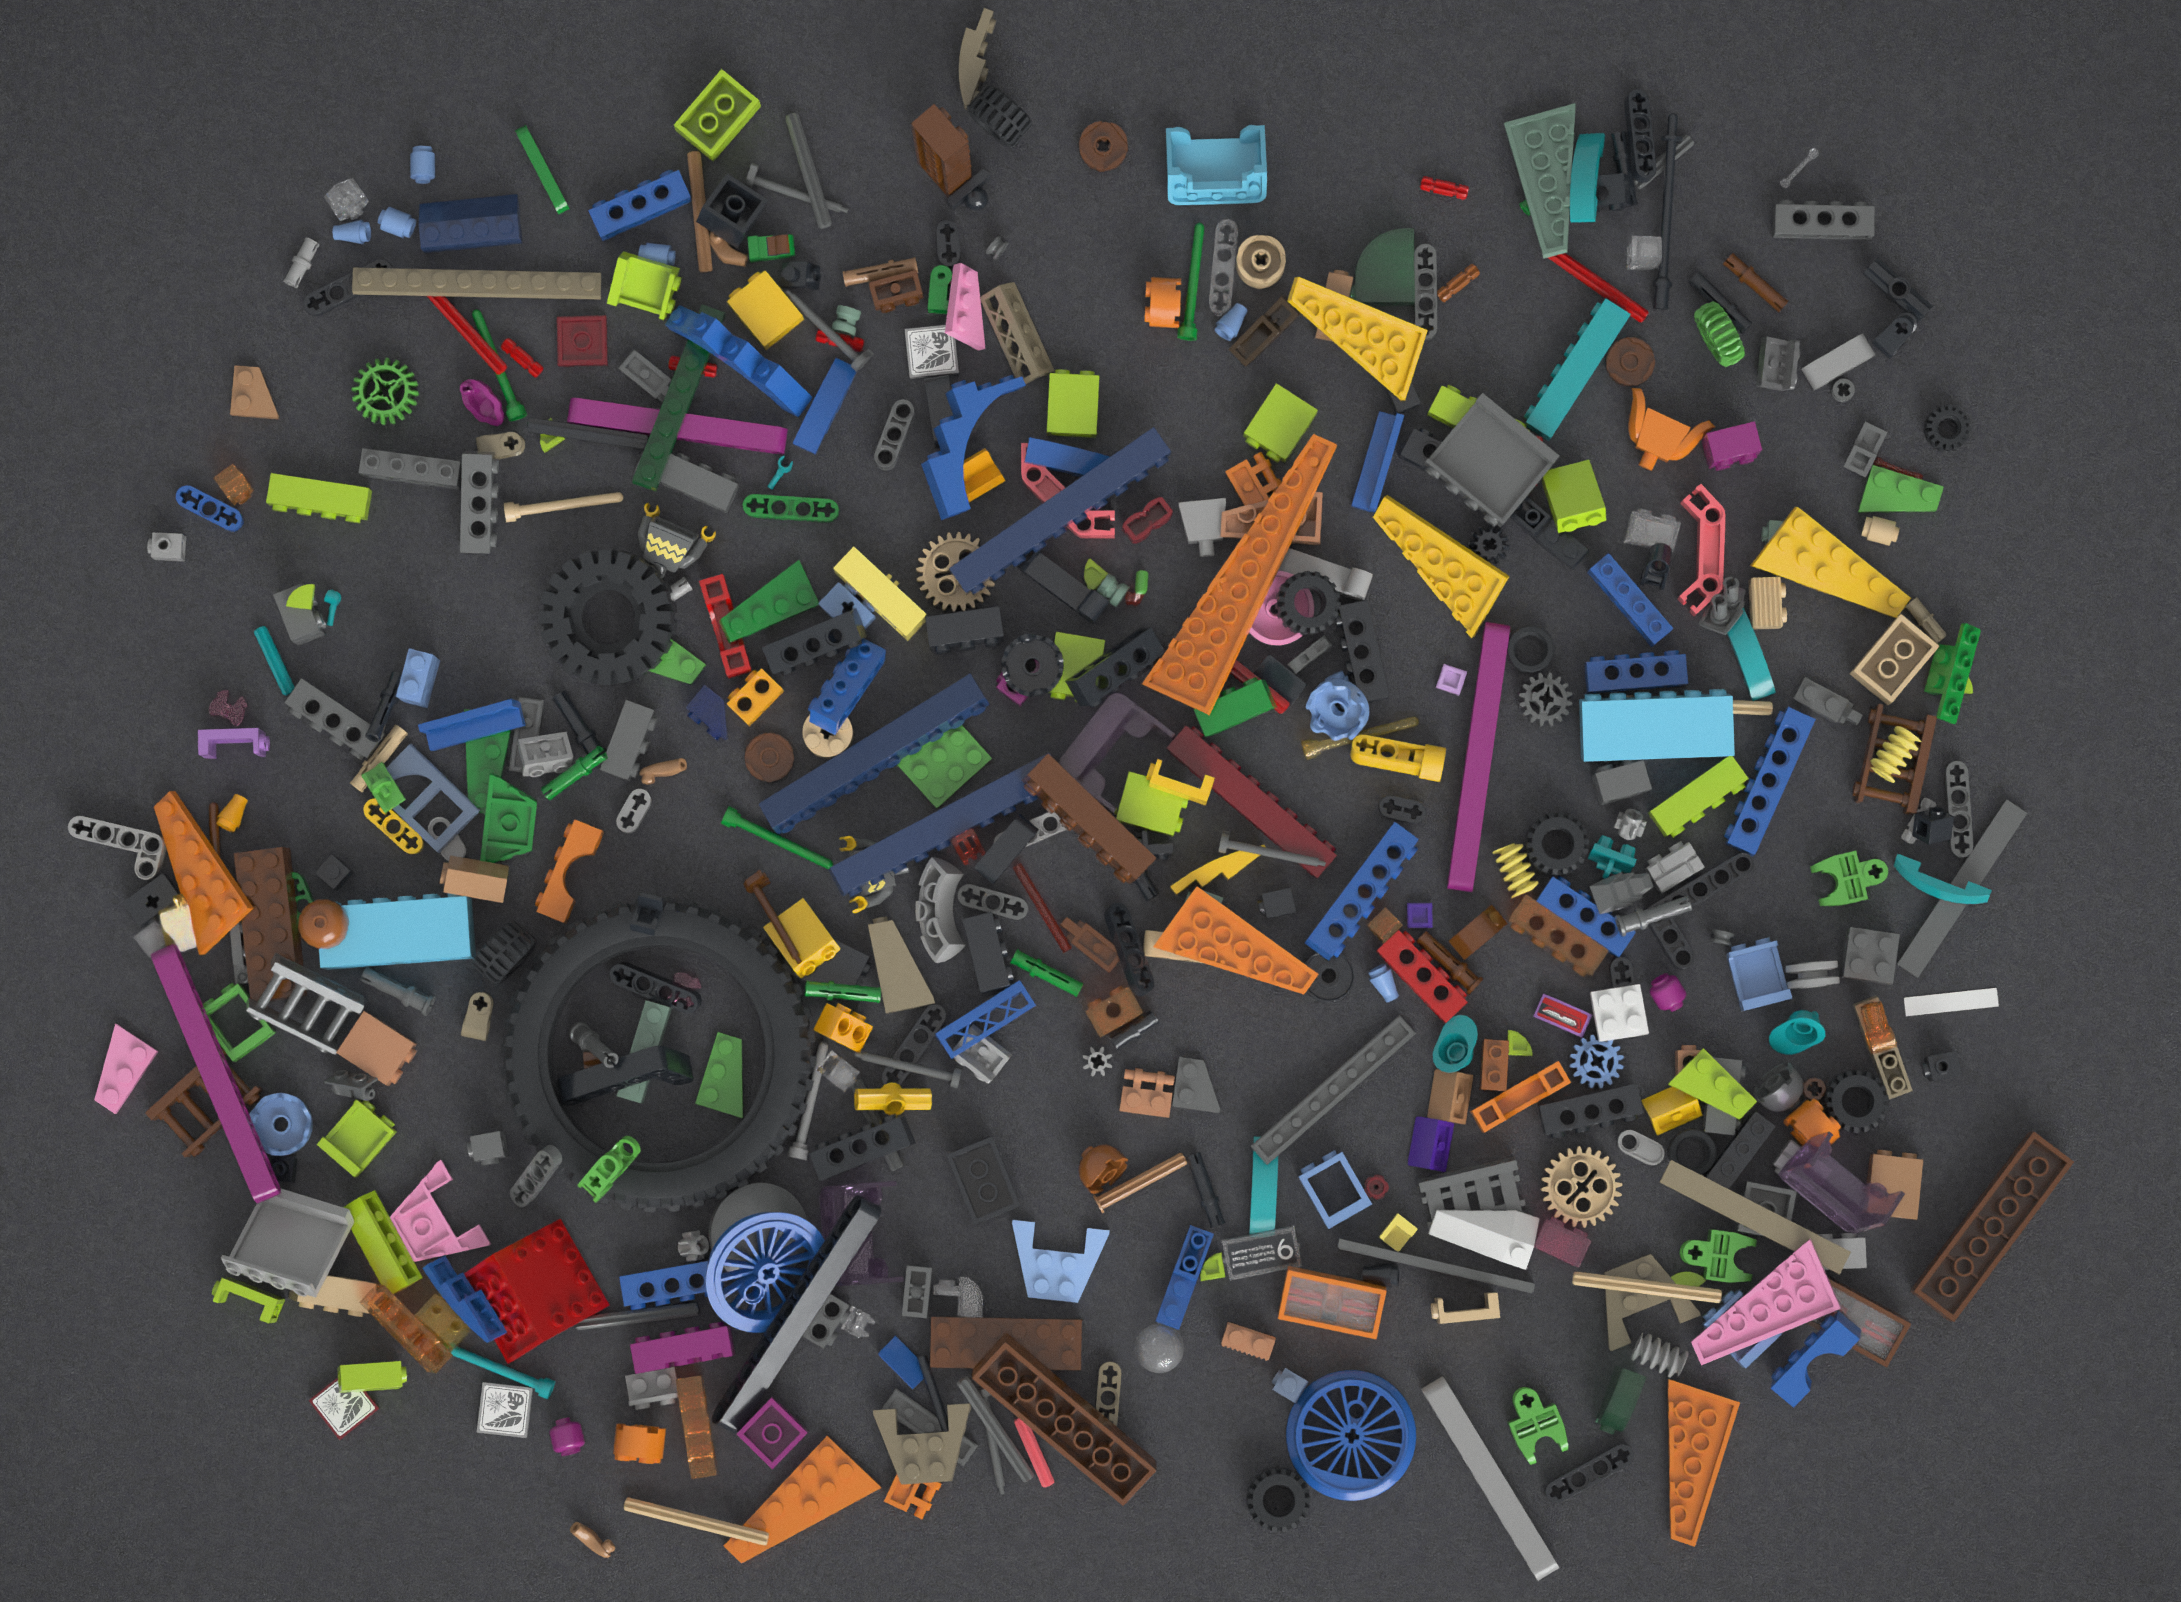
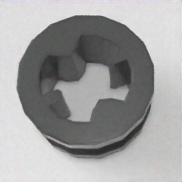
[986,235,1009,260]
[1831,379,1855,402]
[1710,929,1734,946]

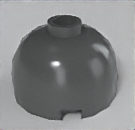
[1753,1063,1804,1112]

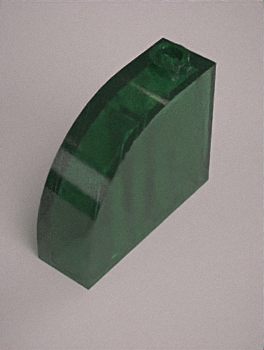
[1350,228,1415,306]
[1595,1366,1646,1434]

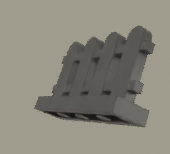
[1416,1156,1526,1228]

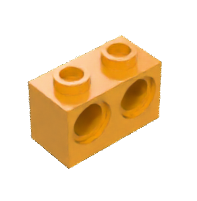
[727,668,784,727]
[813,1003,873,1053]

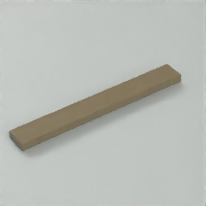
[1659,1160,1851,1274]

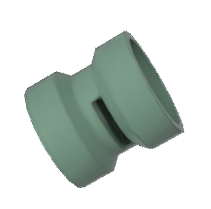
[831,305,861,336]
[1096,573,1130,607]

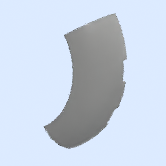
[915,857,966,963]

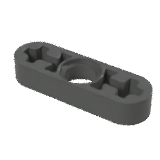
[958,884,1028,920]

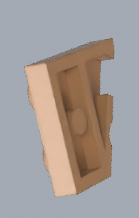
[230,366,279,419]

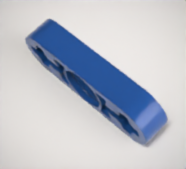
[176,485,244,532]

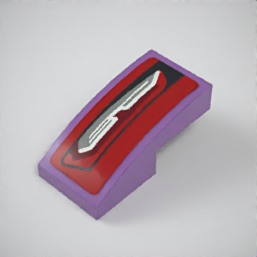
[1533,994,1592,1038]

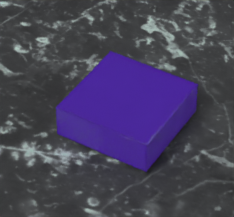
[1407,903,1433,928]

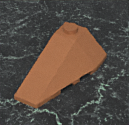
[1220,492,1323,545]

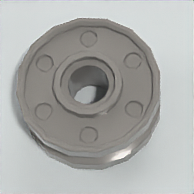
[1785,961,1840,989]

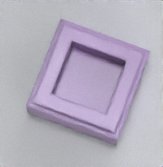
[1436,664,1467,696]

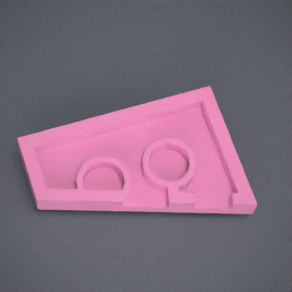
[945,263,985,351]
[94,1024,158,1114]

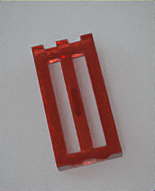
[951,828,986,865]

